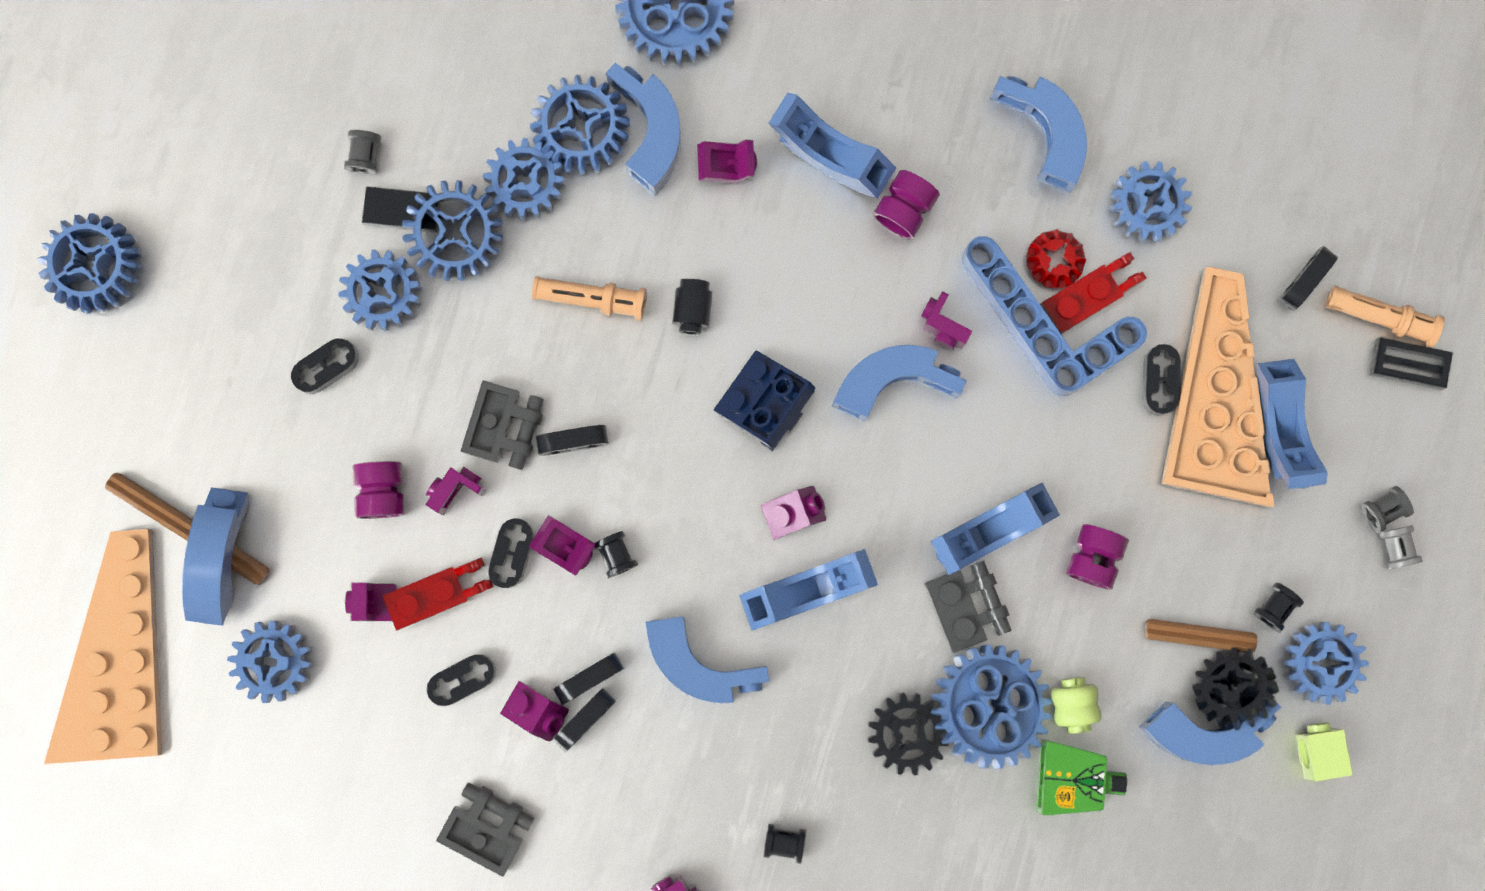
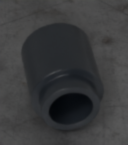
[672,279,713,335]

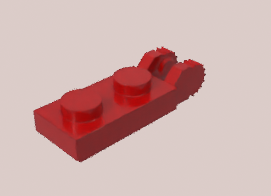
[1040,252,1147,334]
[382,558,494,631]

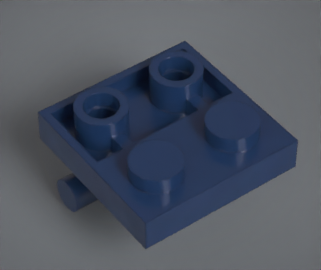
[713,350,816,452]

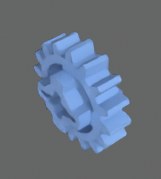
[483,138,565,221]
[1110,161,1192,243]
[338,249,422,331]
[227,621,313,703]
[1282,622,1369,705]

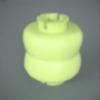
[1051,677,1102,734]

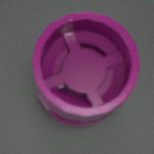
[872,170,940,240]
[352,461,405,519]
[1066,524,1129,590]

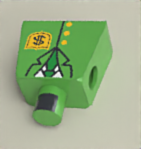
[1036,739,1127,815]

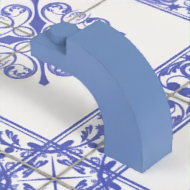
[606,62,681,195]
[990,76,1087,193]
[768,92,896,199]
[831,345,967,421]
[1256,359,1327,489]
[931,482,1060,575]
[182,487,249,626]
[739,549,878,630]
[646,617,769,703]
[1139,701,1281,765]

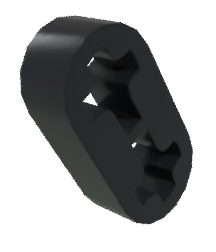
[1279,246,1338,311]
[291,338,359,394]
[1142,344,1181,416]
[536,425,609,456]
[488,518,534,589]
[553,652,624,706]
[427,654,496,706]
[552,688,616,753]

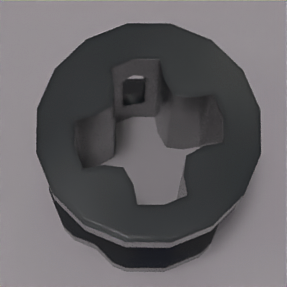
[594,531,638,579]
[1253,583,1304,633]
[763,824,806,864]

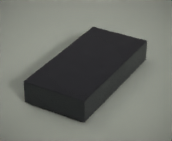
[362,186,441,233]

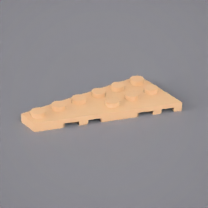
[1161,266,1274,508]
[44,529,162,764]

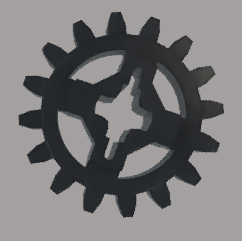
[1192,648,1279,731]
[867,692,949,776]

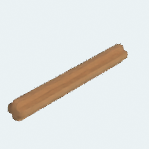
[105,473,270,585]

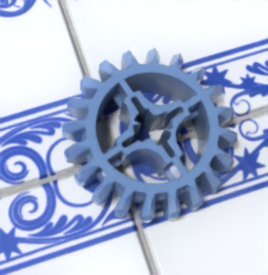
[530,74,630,175]
[402,180,503,281]
[37,213,143,314]

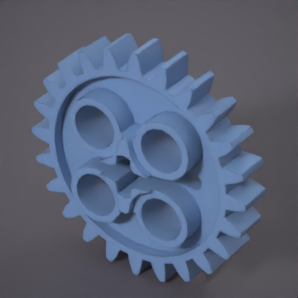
[615,0,734,65]
[931,644,1052,769]

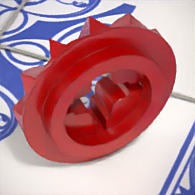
[1026,229,1086,289]

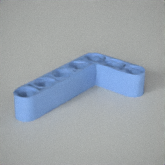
[962,236,1147,396]

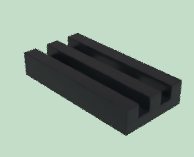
[1370,337,1453,390]

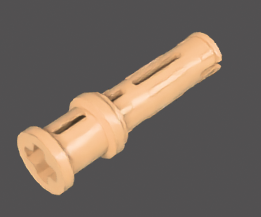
[532,276,647,321]
[1326,285,1445,348]

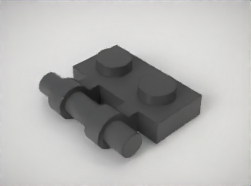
[460,380,544,470]
[924,560,1012,654]
[436,782,535,877]

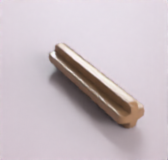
[1144,619,1257,653]

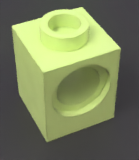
[1296,722,1353,782]

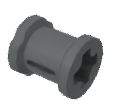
[344,130,381,174]
[1362,486,1414,533]

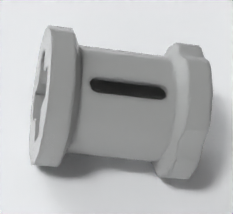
[1379,525,1423,569]

